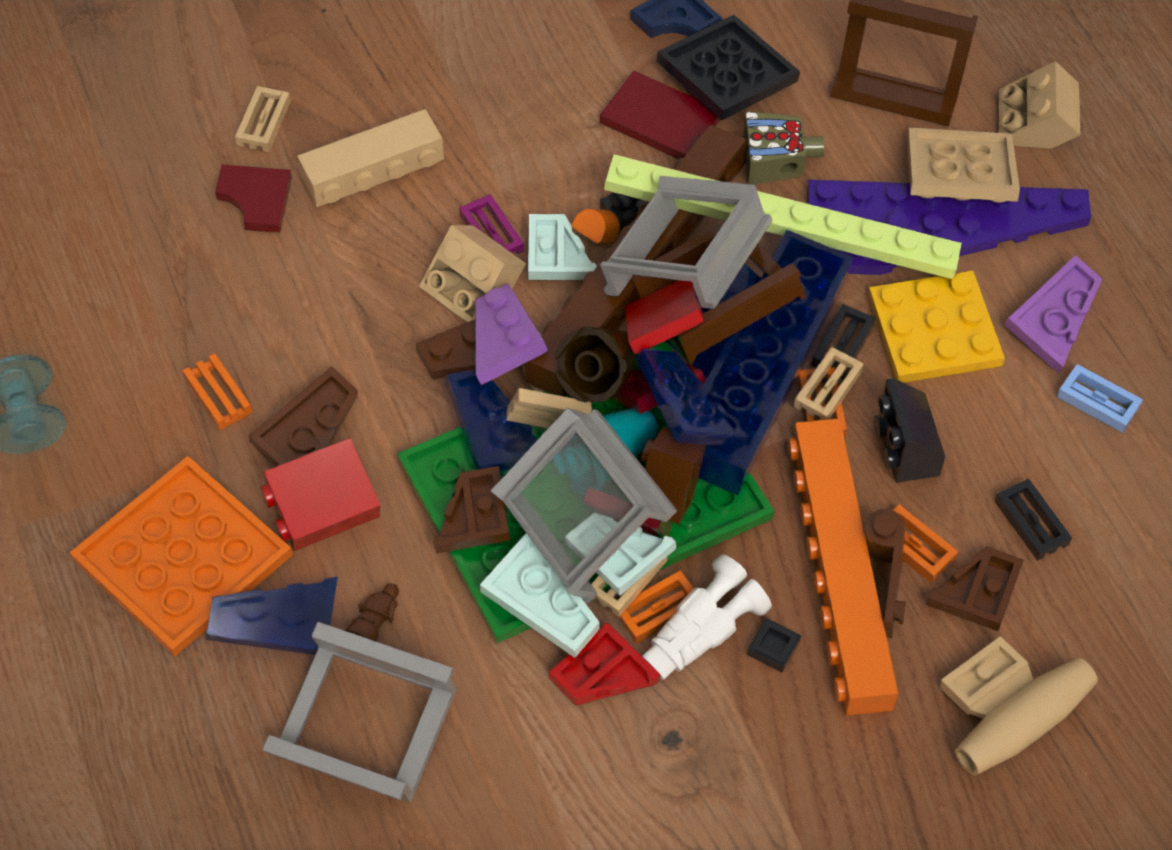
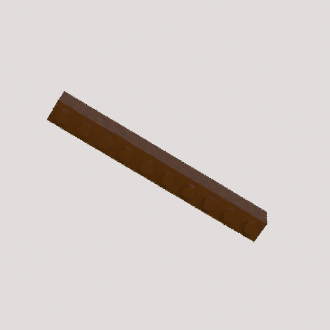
[523,125,747,397]

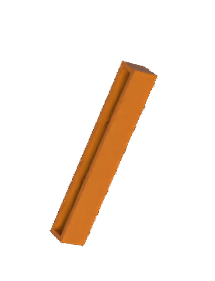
[787,418,898,716]

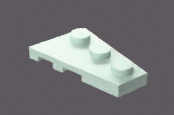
[480,533,599,658]

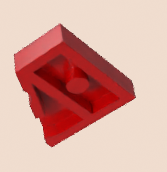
[548,623,661,706]

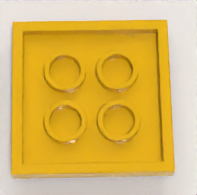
[868,270,1005,383]

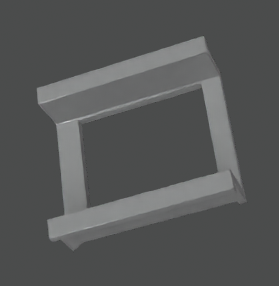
[600,176,773,309]
[263,622,457,803]

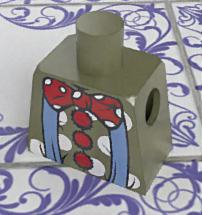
[744,111,824,185]

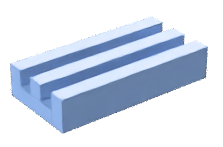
[1057,364,1143,433]

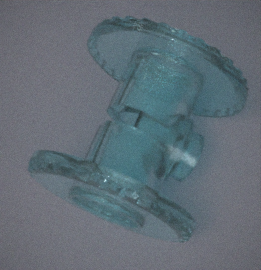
[0,354,66,454]

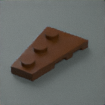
[416,319,476,379]
[249,367,358,467]

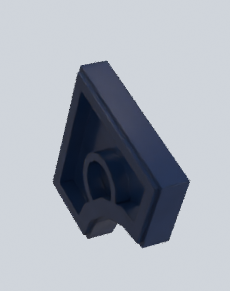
[630,0,723,38]

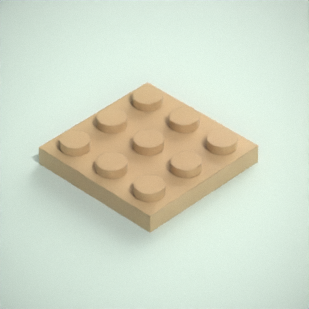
[907,128,1020,203]

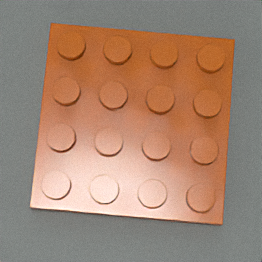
[69,456,293,657]

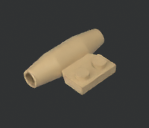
[940,636,1098,776]

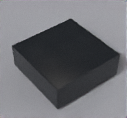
[747,618,801,673]

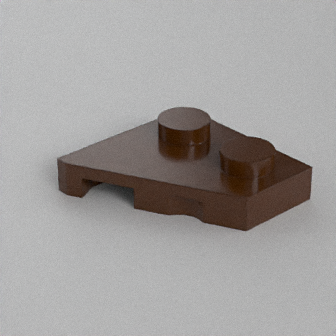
[433,466,511,554]
[926,546,1024,631]

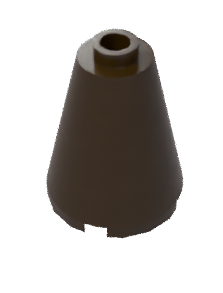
[555,327,644,403]

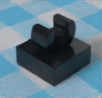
[600,192,644,231]

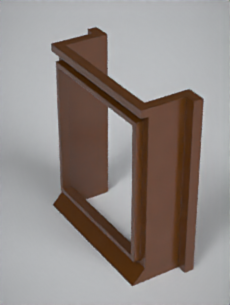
[830,0,978,126]
[630,220,806,366]

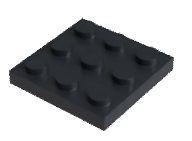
[656,15,800,120]

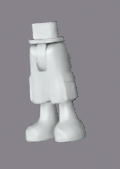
[642,554,772,680]

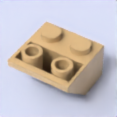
[998,61,1081,149]
[419,225,526,322]

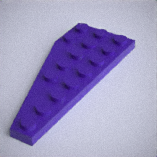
[807,180,1091,275]

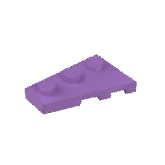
[1004,255,1102,374]
[476,283,548,385]

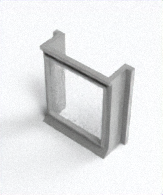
[491,408,677,604]

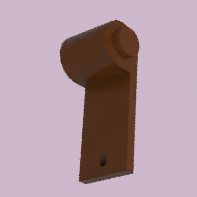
[865,509,906,638]

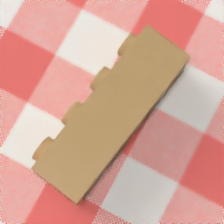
[297,109,444,208]

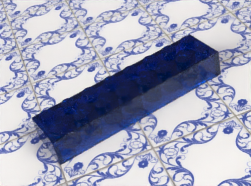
[678,230,854,495]

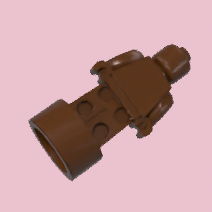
[345,584,399,641]

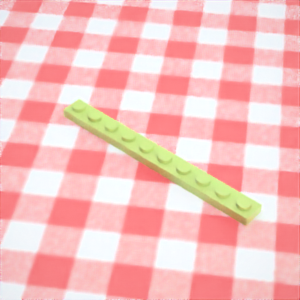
[604,154,962,279]

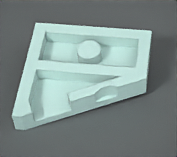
[528,214,597,280]
[566,513,676,596]

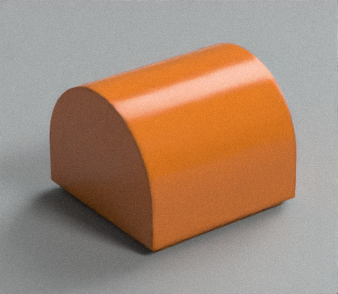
[571,209,620,244]

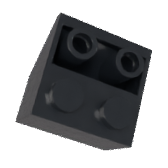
[874,378,945,483]

